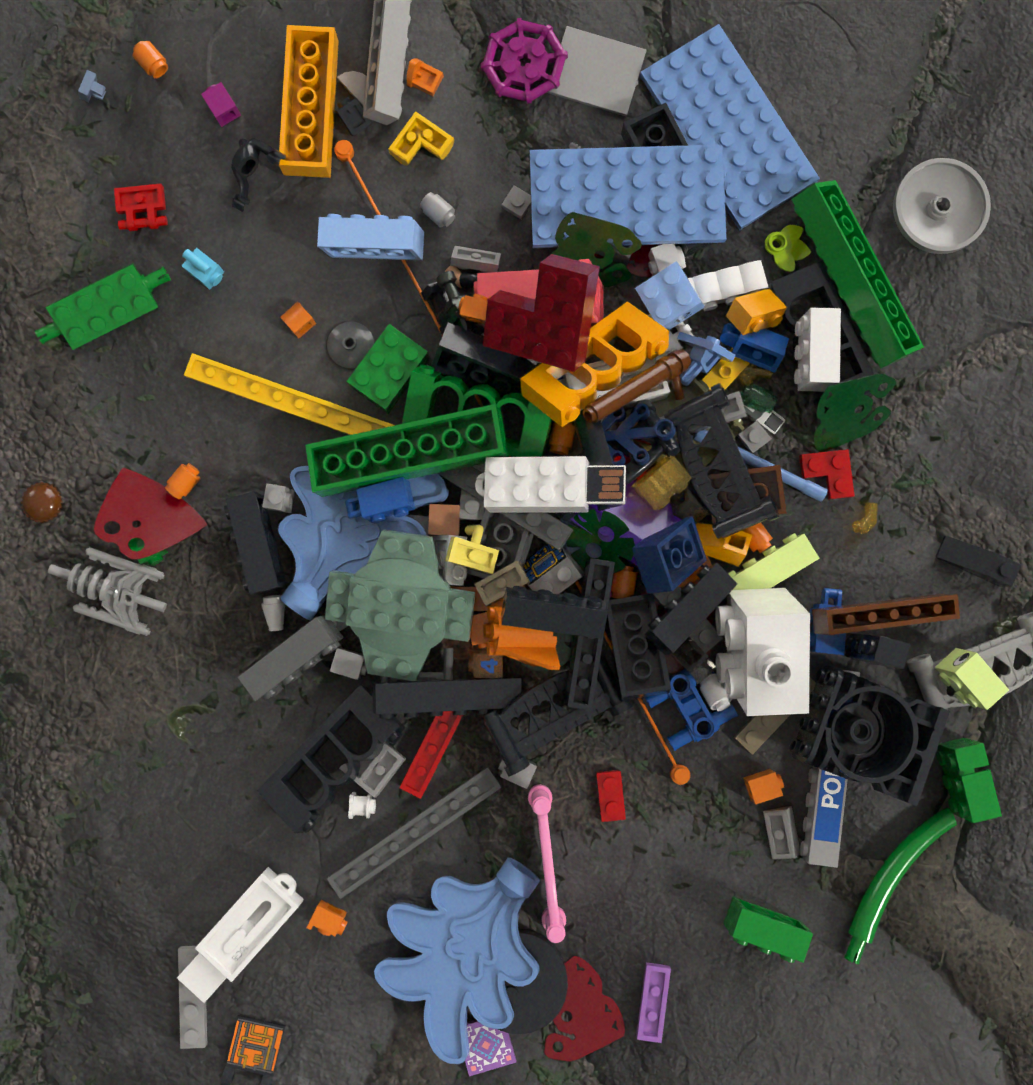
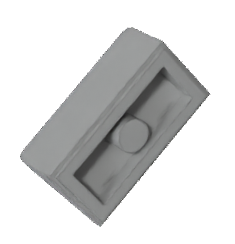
[763,806,800,859]

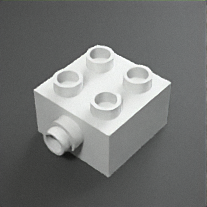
[715,588,810,716]

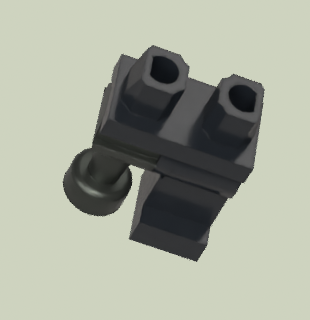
[421,271,477,335]

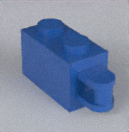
[720,323,789,373]
[345,477,415,523]
[809,588,846,655]

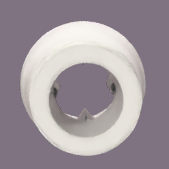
[261,595,285,631]

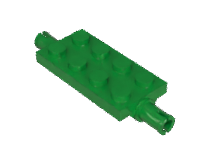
[35,263,171,350]

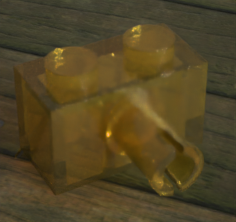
[631,455,692,510]

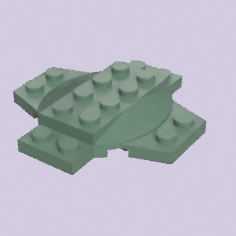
[325,529,475,681]

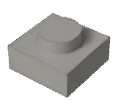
[501,185,531,220]
[737,420,771,454]

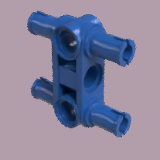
[644,660,738,751]

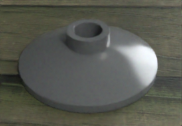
[327,322,374,369]

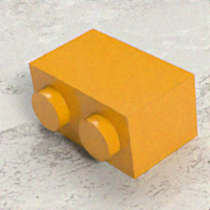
[726,288,787,335]

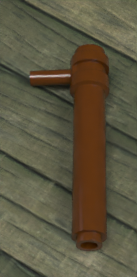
[583,349,691,423]

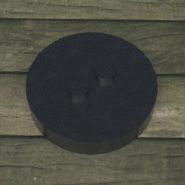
[498,928,568,1034]

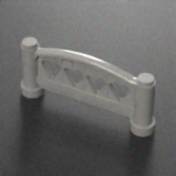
[907,612,1033,710]

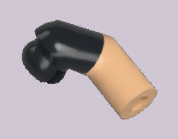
[445,266,478,288]

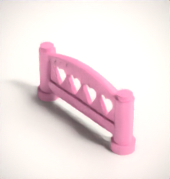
[528,784,566,943]

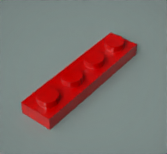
[400,711,463,799]

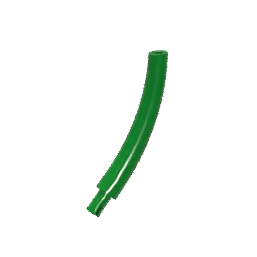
[844,808,957,965]

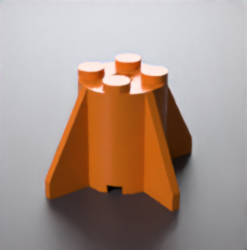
[483,606,560,670]

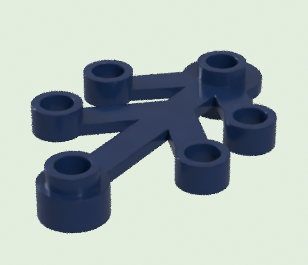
[601,403,676,466]

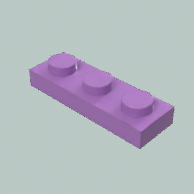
[636,962,671,1043]

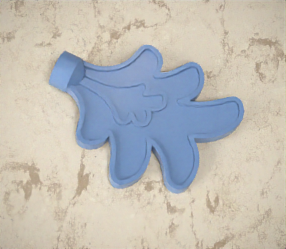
[278,466,449,621]
[374,857,540,1064]

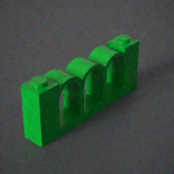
[402,365,553,457]

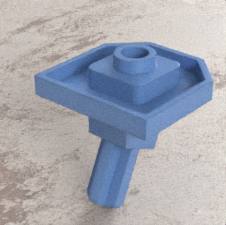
[677,332,735,386]

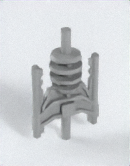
[48,547,167,636]

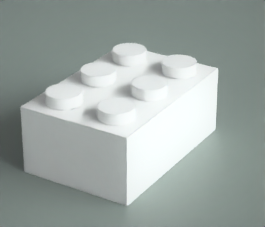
[794,308,841,392]

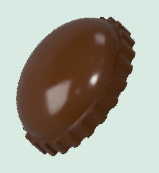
[21,482,63,523]

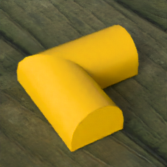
[388,111,454,166]

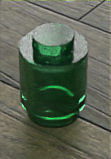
[741,383,778,414]

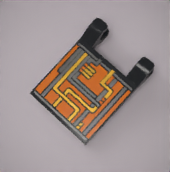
[220,1015,286,1085]

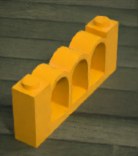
[520,301,669,427]

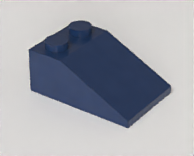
[632,516,707,594]

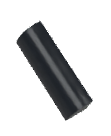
[574,409,623,511]

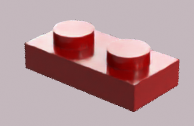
[596,770,626,822]

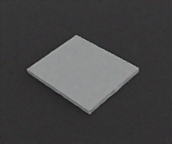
[547,26,646,116]

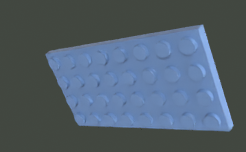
[640,24,820,230]
[530,145,726,248]

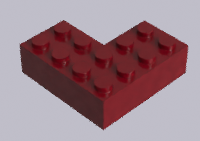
[483,254,600,372]

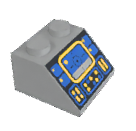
[524,543,584,594]

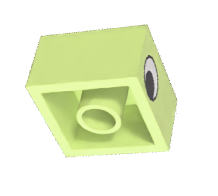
[935,648,1009,710]

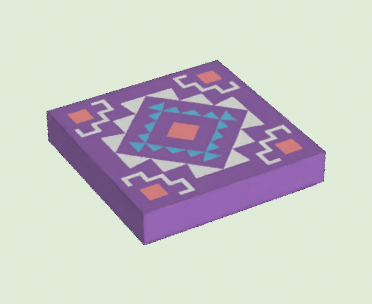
[465,1020,516,1076]

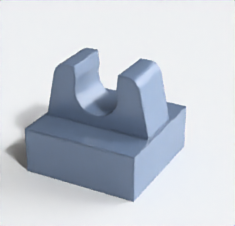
[78,70,106,103]

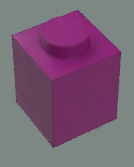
[201,82,241,127]

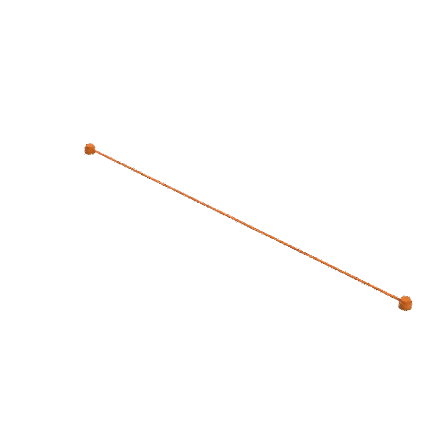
[334,140,690,785]

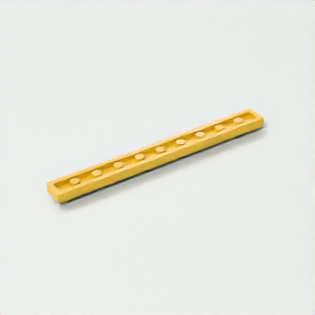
[184,353,395,435]

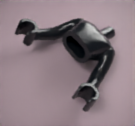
[231,138,286,212]

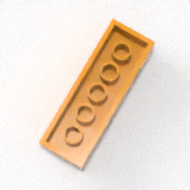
[279,25,339,178]

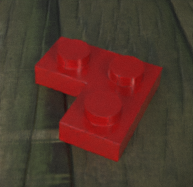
[799,449,855,500]

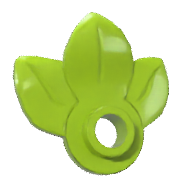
[765,225,811,272]

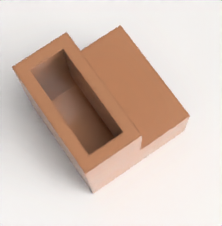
[428,504,460,536]

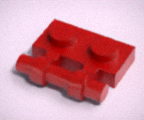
[114,184,168,232]

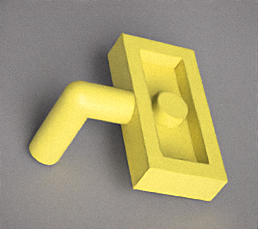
[445,525,499,574]

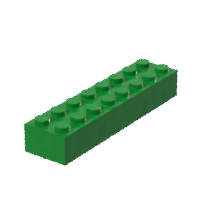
[791,180,924,368]
[305,404,509,497]

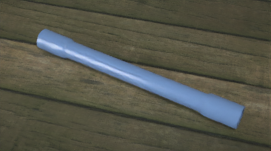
[693,430,828,502]

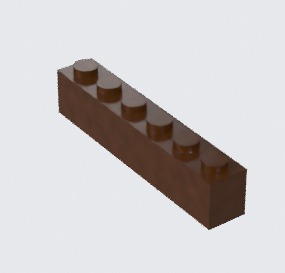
[812,594,960,635]

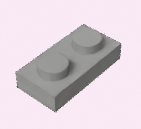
[450,246,501,273]

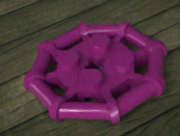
[481,18,568,104]

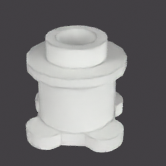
[348,792,376,819]

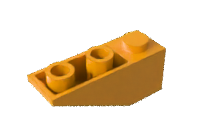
[695,523,752,567]

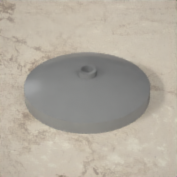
[893,158,991,254]

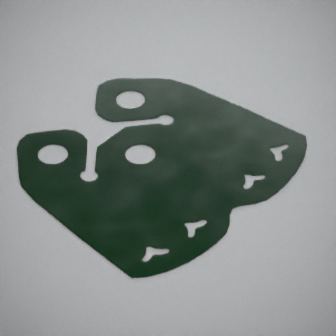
[551,212,642,287]
[814,374,896,452]

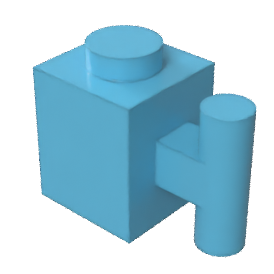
[182,248,224,290]

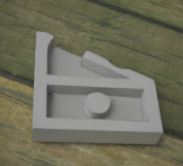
[339,744,406,798]

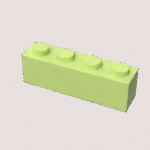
[726,533,819,598]

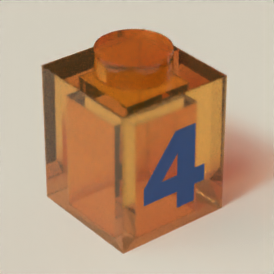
[469,653,503,678]

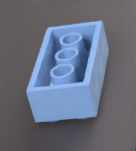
[317,214,424,260]

